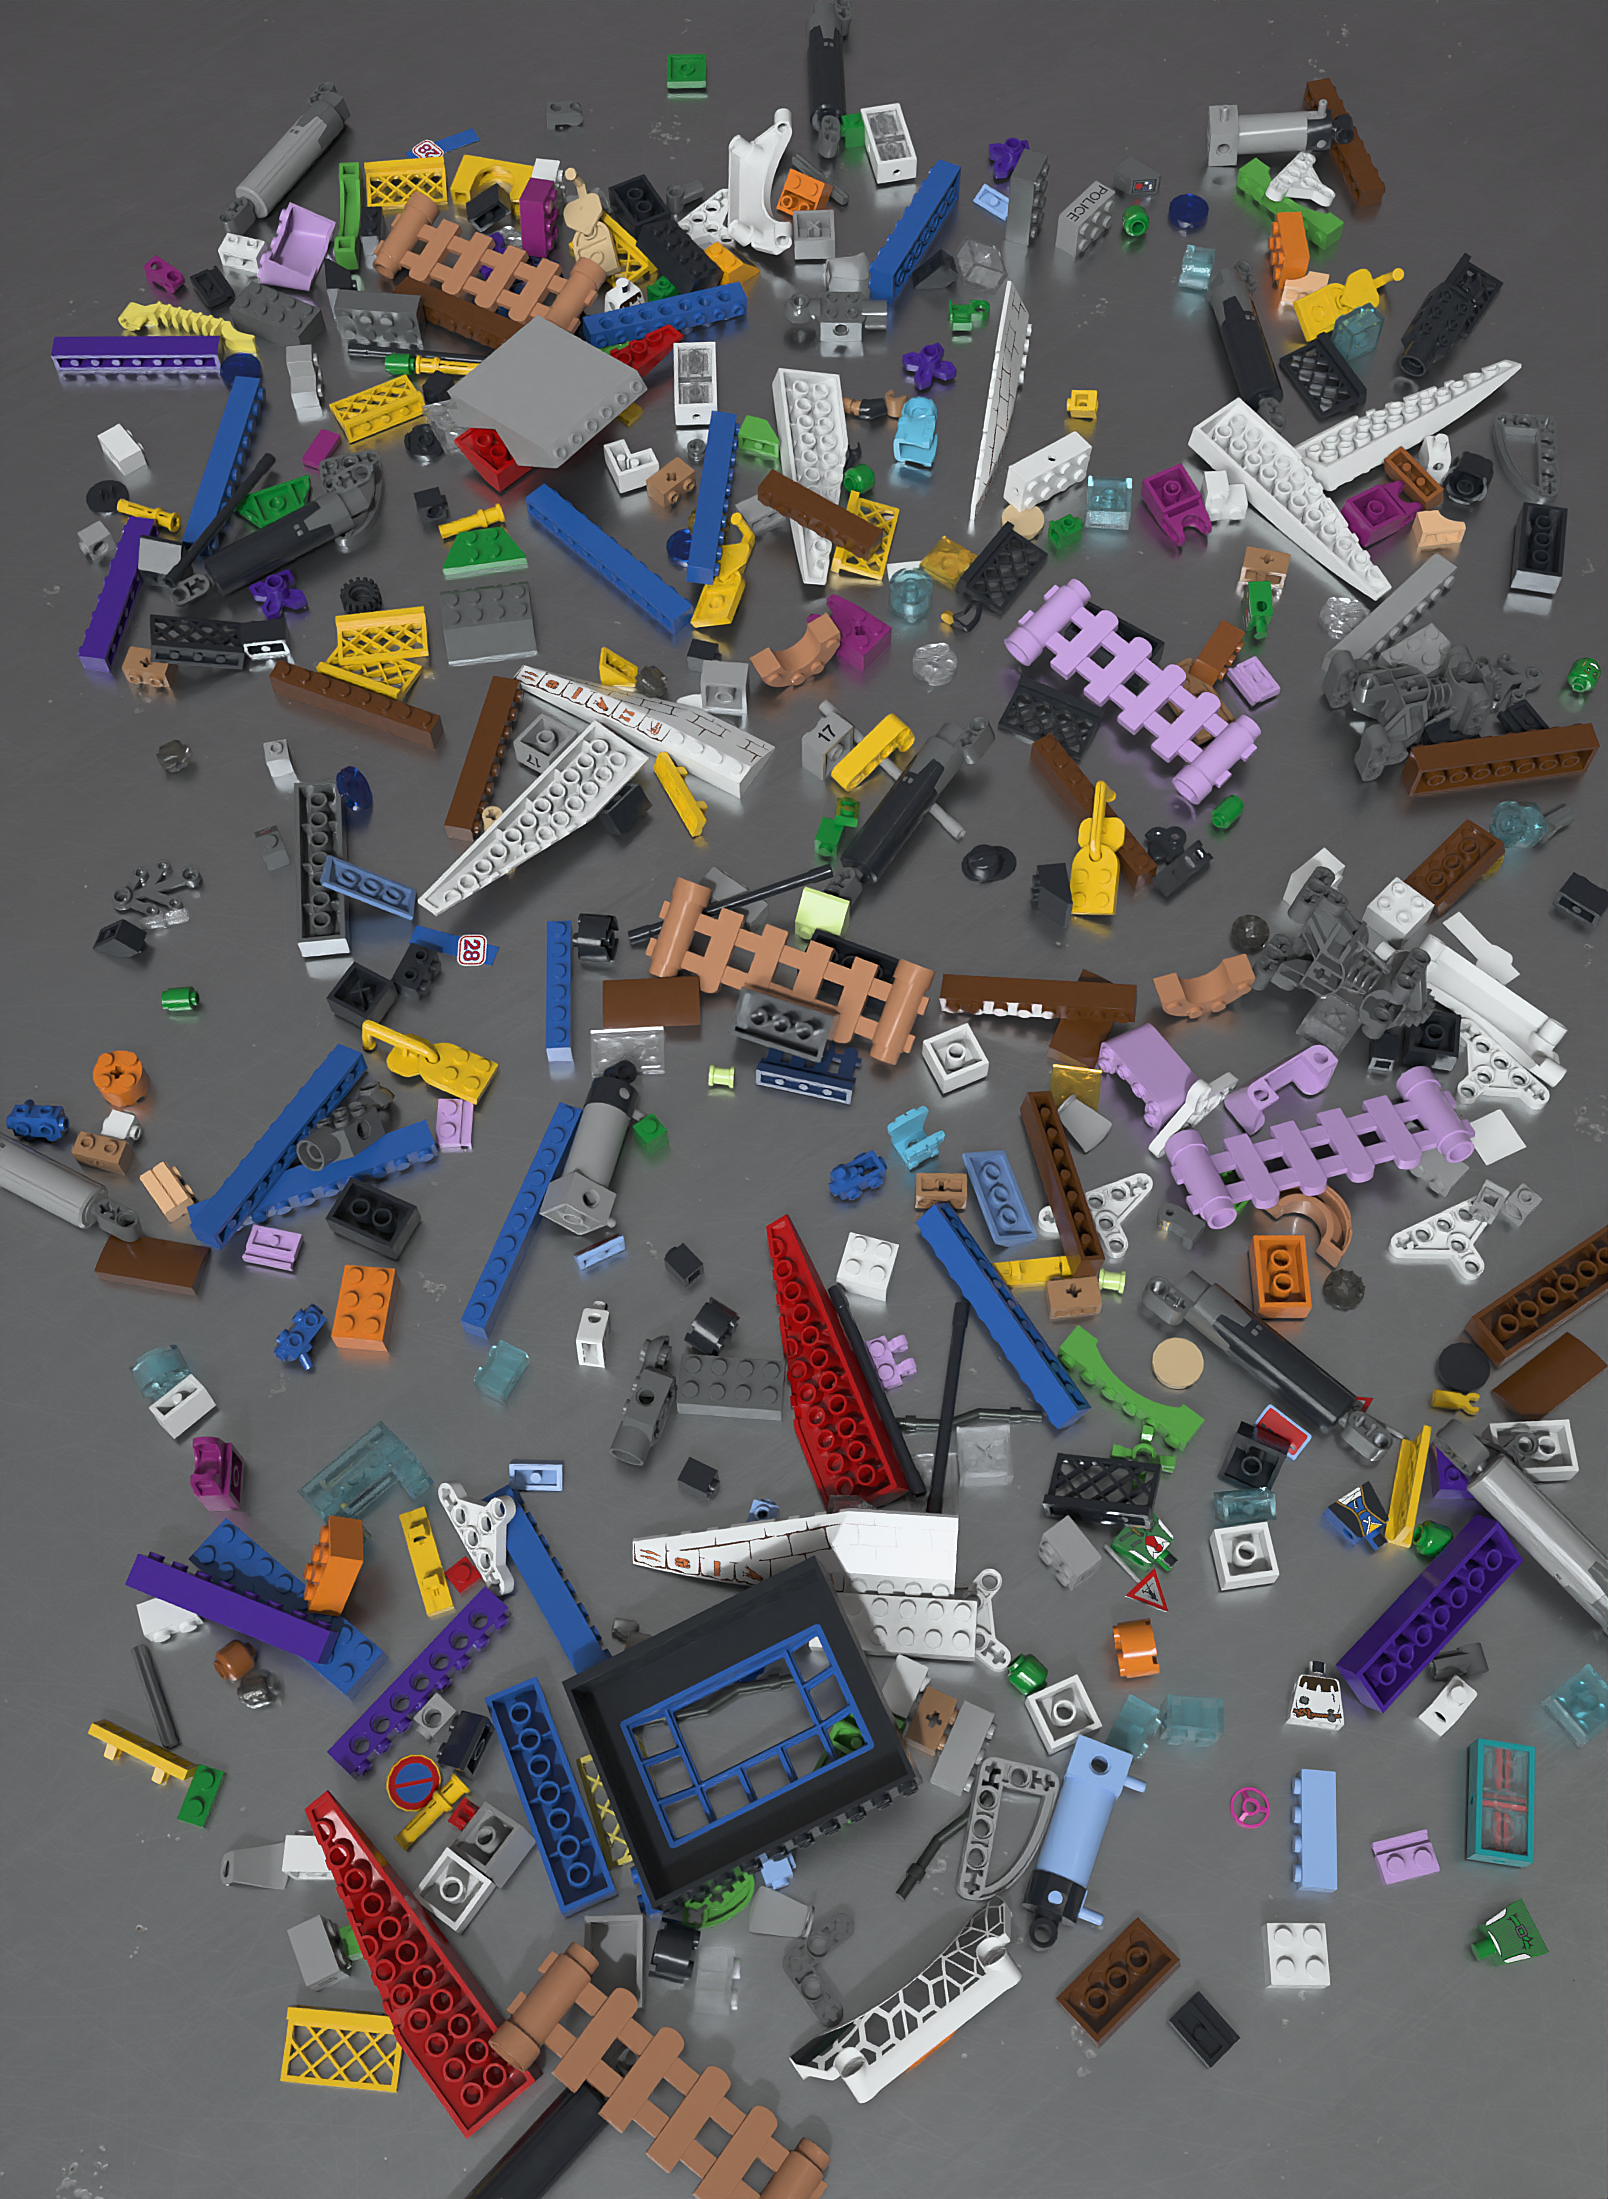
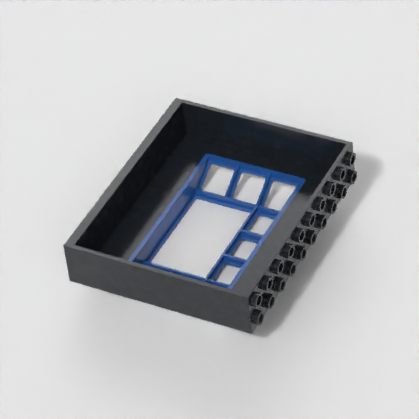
[562,1555,924,1914]

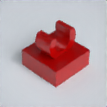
[448,1797,480,1832]

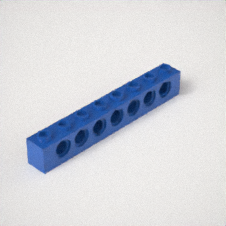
[583,282,747,348]

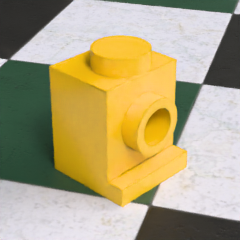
[1067,390,1099,420]

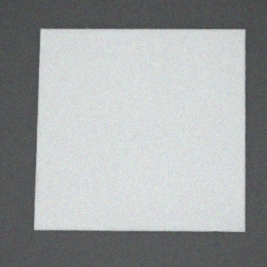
[1470,1109,1526,1166]

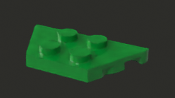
[235,475,311,529]
[443,527,527,575]

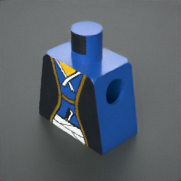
[1323,1481,1389,1551]

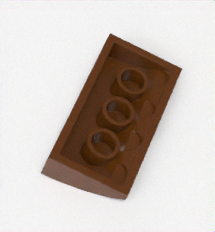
[1403,819,1505,916]
[1047,969,1114,1073]
[603,976,701,1029]
[94,1234,211,1296]
[1491,1332,1608,1422]
[1056,1917,1181,2049]

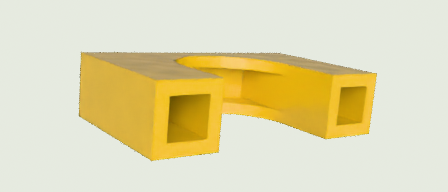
[450,154,534,215]

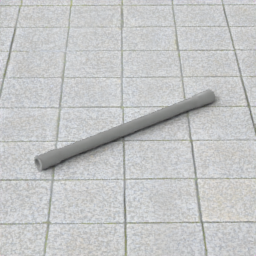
[819,699,966,840]

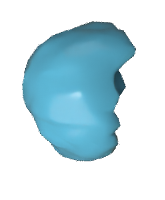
[901,396,938,422]

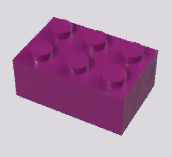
[519,177,559,258]

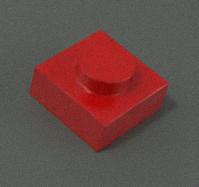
[444,1556,483,1596]

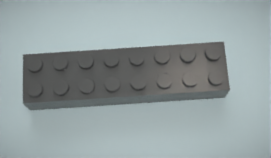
[294,779,351,957]

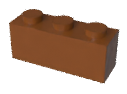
[1384,446,1444,511]
[1189,619,1246,687]

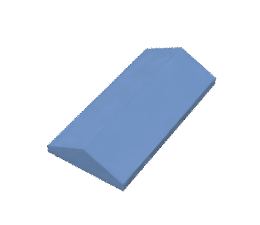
[320,855,416,921]
[961,1150,1038,1247]

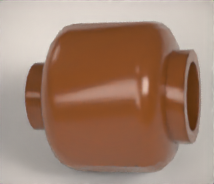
[213,1639,256,1681]

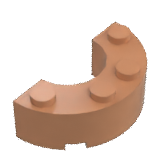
[749,613,841,687]
[1153,953,1255,1019]
[1265,1186,1353,1268]

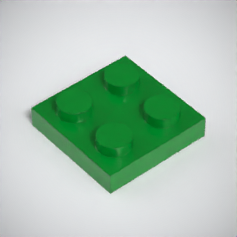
[667,54,706,88]

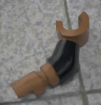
[842,390,908,420]

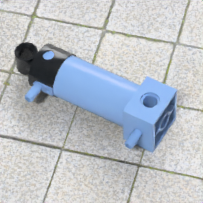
[1021,1734,1147,1951]

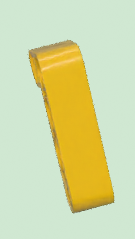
[831,713,915,792]

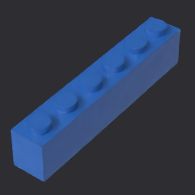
[546,920,573,1062]

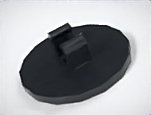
[86,480,129,515]

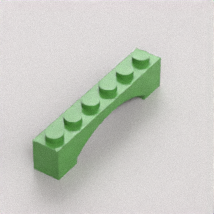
[1236,158,1344,250]
[334,162,364,270]
[1057,1325,1205,1451]

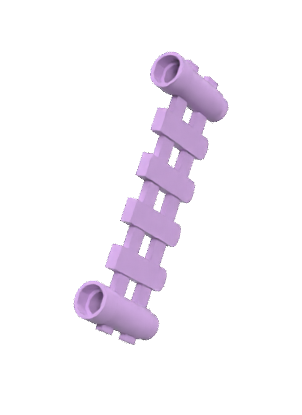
[1004,578,1261,804]
[1164,1066,1475,1229]

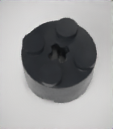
[1444,451,1494,505]
[573,913,619,963]
[684,1297,740,1356]
[648,1917,701,1984]

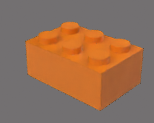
[1268,212,1310,289]
[1248,1235,1312,1318]
[331,1265,400,1352]
[304,1515,364,1617]

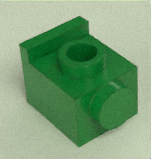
[647,276,679,302]
[1048,514,1083,550]

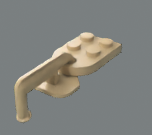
[564,168,621,277]

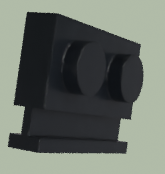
[190,265,236,308]
[1497,699,1550,733]
[1167,1991,1240,2069]

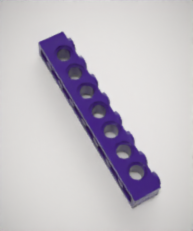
[327,1586,511,1779]

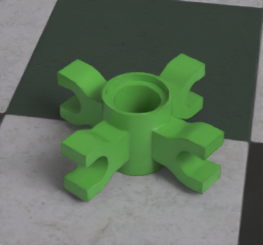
[1110,1425,1176,1491]

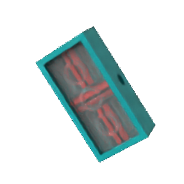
[1467,1738,1535,1868]

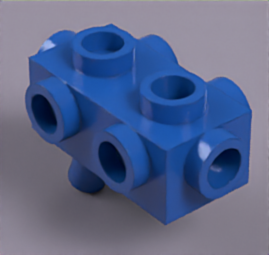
[6,1099,69,1141]
[828,1150,887,1200]
[273,1303,327,1370]

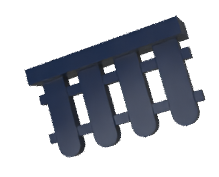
[756,1043,862,1105]

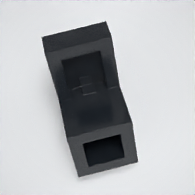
[1423,716,1473,746]

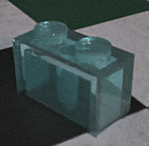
[473,1340,530,1405]
[1214,1487,1277,1525]
[1104,1694,1161,1765]

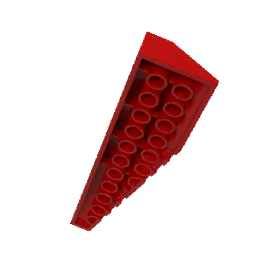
[454,324,683,492]
[766,1214,910,1514]
[304,1790,544,2139]

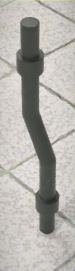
[895,1407,1042,1431]
[642,1673,796,1727]
[895,1768,998,1900]

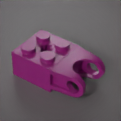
[1141,463,1212,546]
[1340,480,1423,548]
[806,594,892,672]
[190,1437,244,1511]

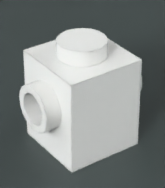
[100,1110,142,1148]

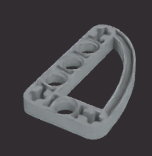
[956,1757,1059,1900]

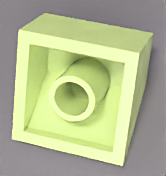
[795,887,850,939]

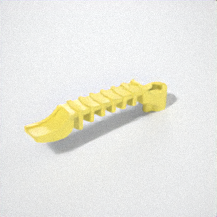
[118,301,259,353]

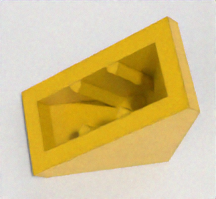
[599,647,638,687]

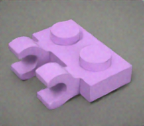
[864,1335,917,1391]

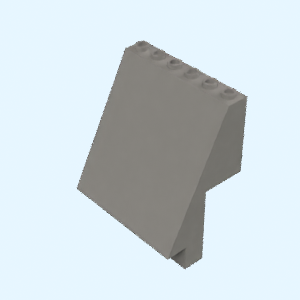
[447,315,648,468]

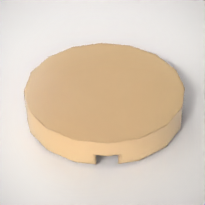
[1001,504,1045,540]
[1151,1337,1204,1389]

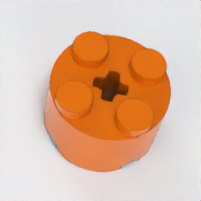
[93,1050,150,1107]
[1112,1618,1160,1679]

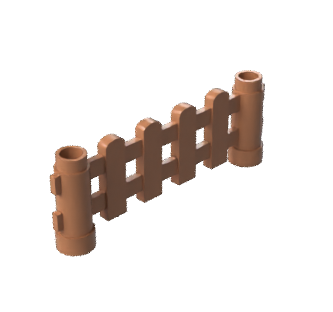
[372,192,607,334]
[645,877,936,1065]
[488,1942,831,2199]

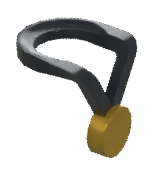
[941,600,982,632]

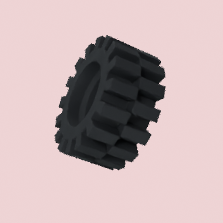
[340,577,382,615]

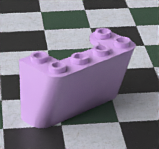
[257,202,336,291]
[1098,1023,1199,1132]
[1224,1045,1338,1136]

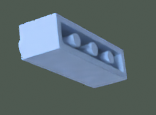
[1292,1769,1337,1893]

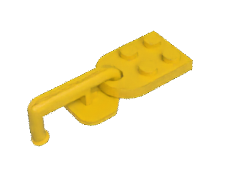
[1292,268,1404,342]
[691,512,755,628]
[1070,780,1125,915]
[362,1020,499,1105]

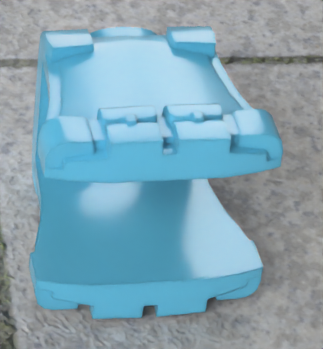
[893,415,938,467]
[887,1106,945,1170]

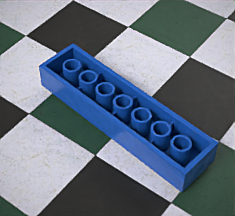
[868,159,961,306]
[189,1518,389,1702]
[484,1676,618,1918]

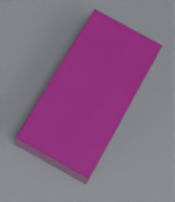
[302,429,342,469]

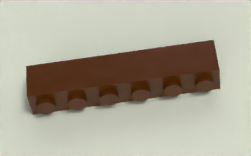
[757,469,883,561]

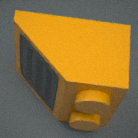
[704,241,760,285]

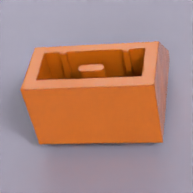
[777,168,833,216]

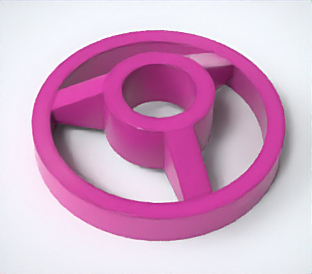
[1230,1787,1270,1828]

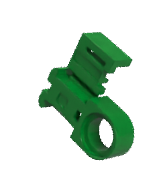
[948,300,990,331]

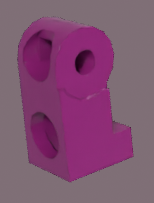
[144,255,185,293]

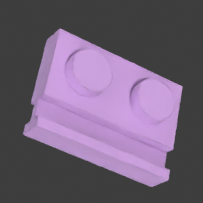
[1227,656,1281,706]
[435,1099,475,1148]
[242,1224,304,1271]
[1370,1829,1441,1886]

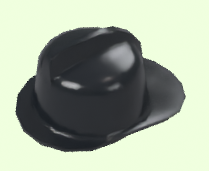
[961,844,1017,882]

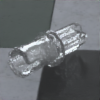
[140,908,190,931]

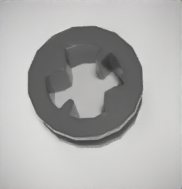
[687,439,706,461]

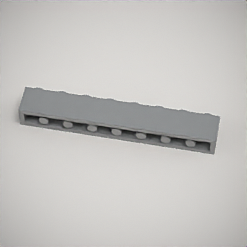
[1321,553,1457,673]

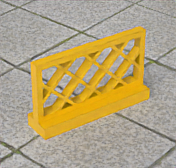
[364,156,448,210]
[568,211,657,289]
[329,374,427,443]
[830,490,900,580]
[335,606,429,666]
[316,639,423,702]
[1383,1425,1432,1548]
[280,2004,403,2092]

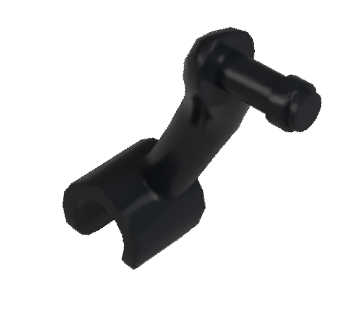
[843,442,862,477]

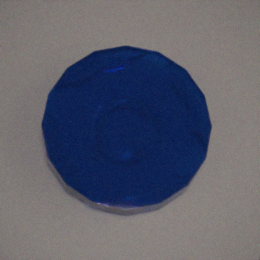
[1168,194,1209,228]
[220,352,262,387]
[666,529,693,567]
[336,766,372,812]

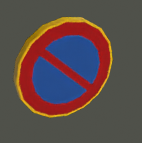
[386,1754,441,1811]

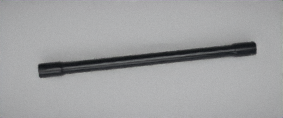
[348,343,488,363]
[163,453,276,588]
[628,863,834,945]
[828,1284,927,1499]
[926,1302,970,1514]

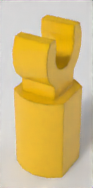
[1431,1388,1480,1415]

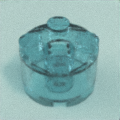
[1178,245,1216,292]
[888,568,933,622]
[1489,801,1548,849]
[129,1344,192,1402]

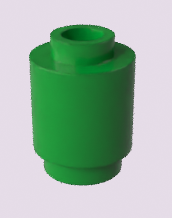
[385,353,416,375]
[1211,795,1244,829]
[161,986,200,1012]

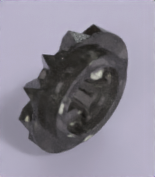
[1231,915,1270,950]
[1323,1268,1366,1308]

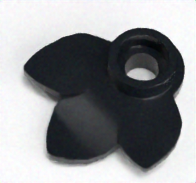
[1145,826,1187,864]

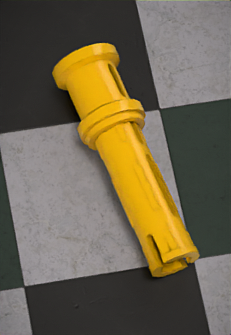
[416,355,480,376]
[117,499,182,532]
[438,503,505,539]
[394,1773,471,1851]

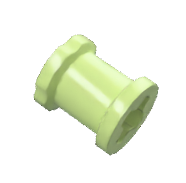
[709,1064,735,1088]
[1098,1268,1126,1294]

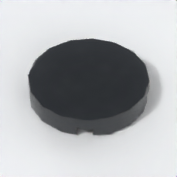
[404,424,447,461]
[1436,1342,1490,1394]

